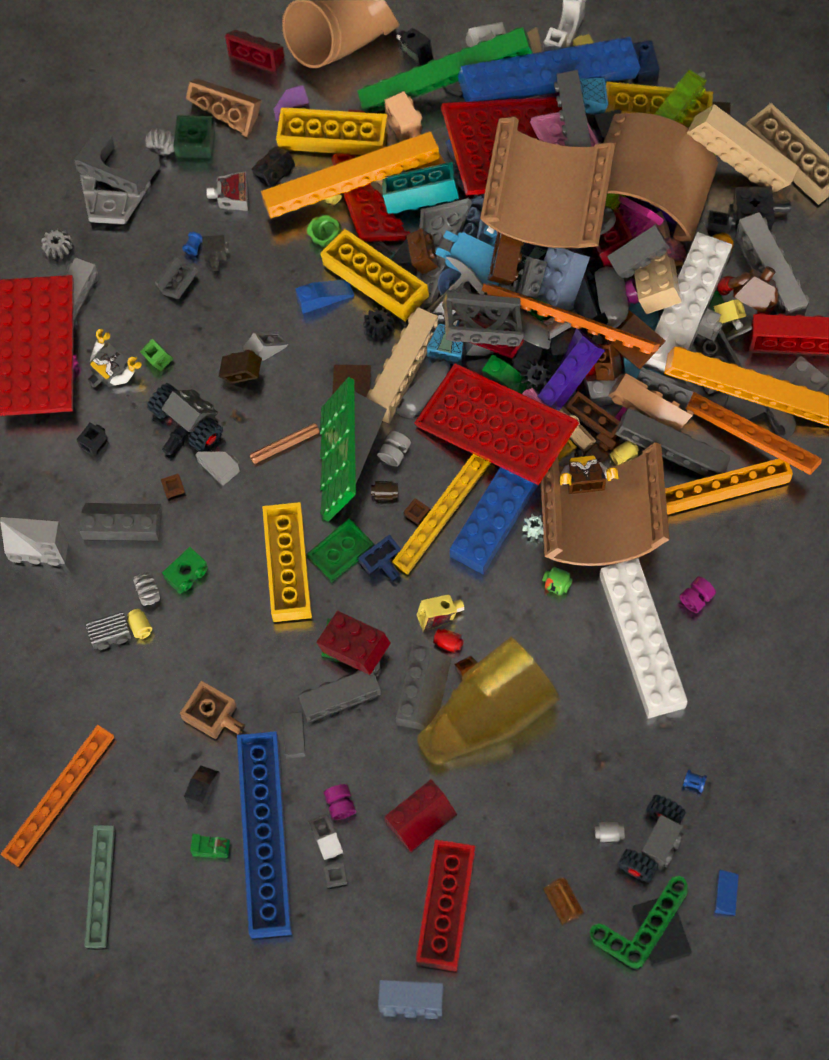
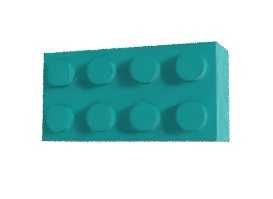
[382,162,459,214]

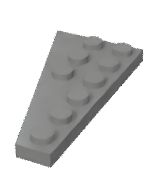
[417,198,472,309]

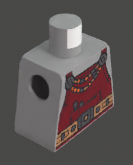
[207,172,248,211]

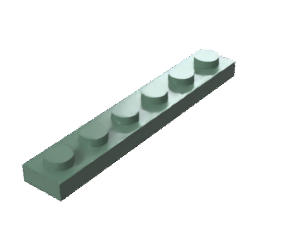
[85,826,115,948]

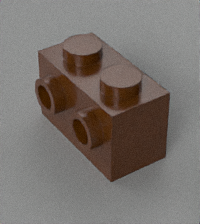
[407,228,438,274]

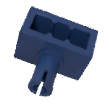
[633,40,660,83]
[357,534,401,581]

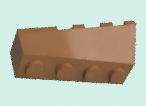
[186,78,262,137]
[608,373,694,431]

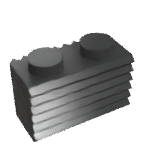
[86,612,131,650]

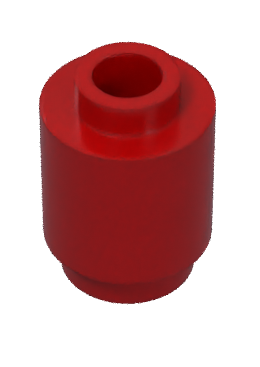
[433,629,464,653]

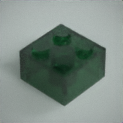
[173,115,215,158]

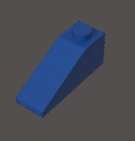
[295,280,354,314]

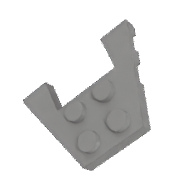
[80,174,150,224]

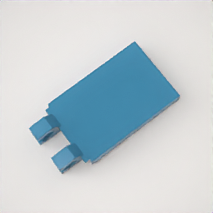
[435,230,500,286]

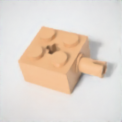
[385,91,423,142]

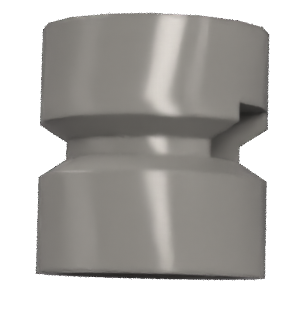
[378,431,411,466]

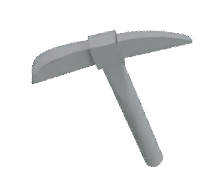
[426,257,486,312]

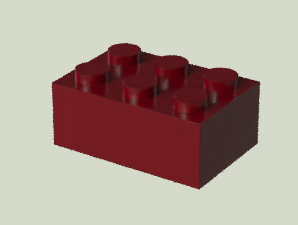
[316,611,391,675]

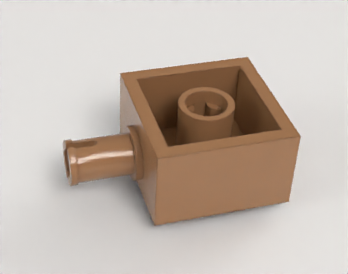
[180,681,246,739]

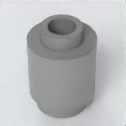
[595,821,625,842]

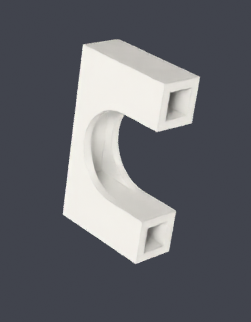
[544,0,585,52]

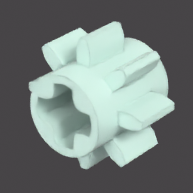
[523,514,543,539]

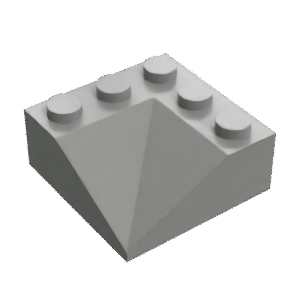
[0,517,68,566]

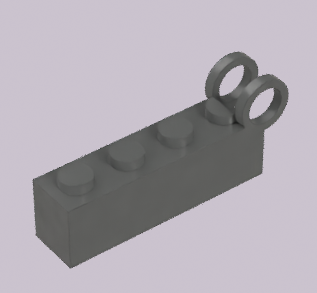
[298,661,381,723]

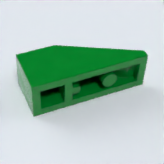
[482,355,541,394]

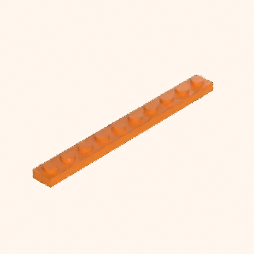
[481,283,660,354]

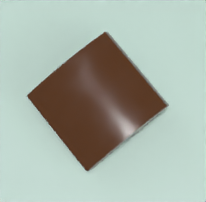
[332,365,371,397]

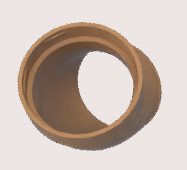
[283,0,400,68]

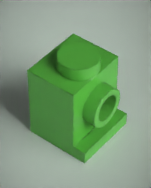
[140,339,174,371]

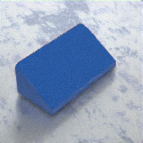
[714,870,739,915]

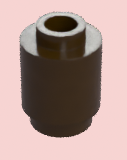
[371,481,398,500]

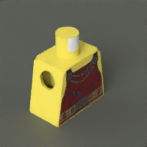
[416,595,464,632]

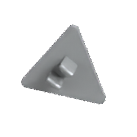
[726,316,753,341]

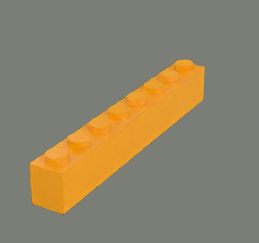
[665,459,793,515]

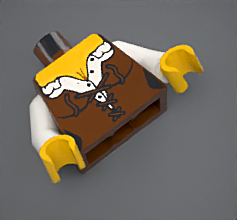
[559,450,619,494]

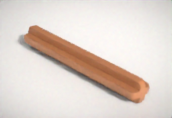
[250,423,319,463]

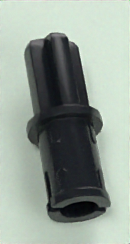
[162,424,188,455]

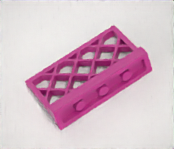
[617,195,664,238]

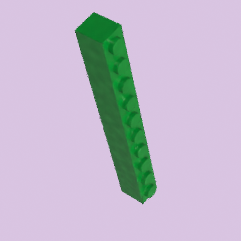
[358,27,533,113]

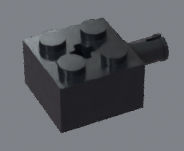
[733,186,791,230]

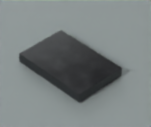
[632,898,692,966]

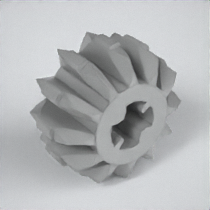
[145,128,176,155]
[41,228,73,259]
[133,572,160,606]

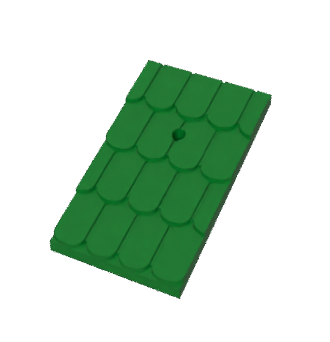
[319,377,387,522]

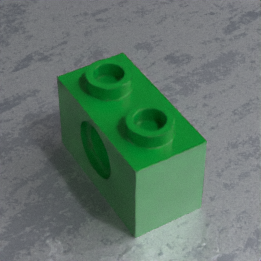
[162,547,208,594]

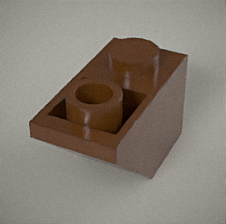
[595,344,622,381]

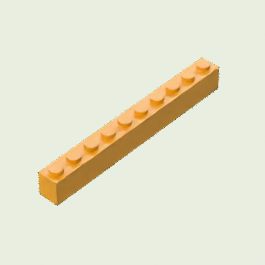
[261,131,439,218]
[664,346,829,426]

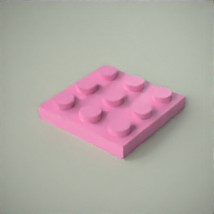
[530,112,599,147]

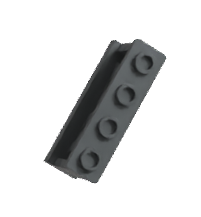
[442,292,524,346]

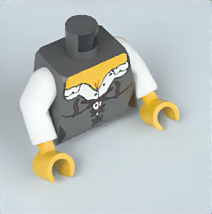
[87,329,142,387]

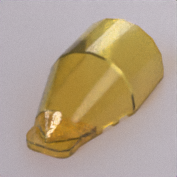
[417,636,561,766]

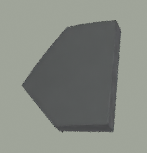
[723,394,766,420]

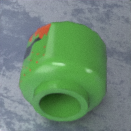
[542,567,573,595]

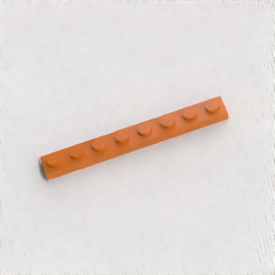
[686,392,822,475]
[1,725,114,867]

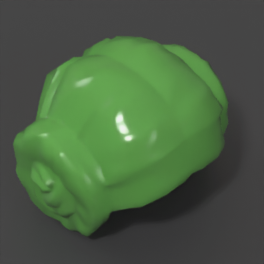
[307,215,343,247]

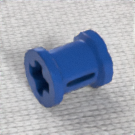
[182,232,204,256]
[683,769,707,793]

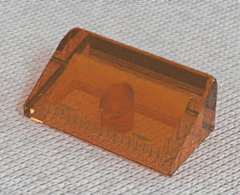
[543,878,584,925]

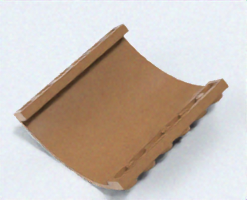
[604,113,718,242]
[480,117,615,248]
[541,442,670,566]

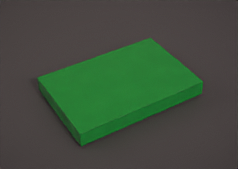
[306,518,375,583]

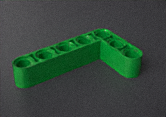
[590,876,688,968]

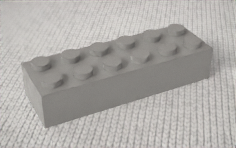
[735,212,809,316]

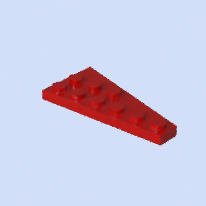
[331,154,410,242]

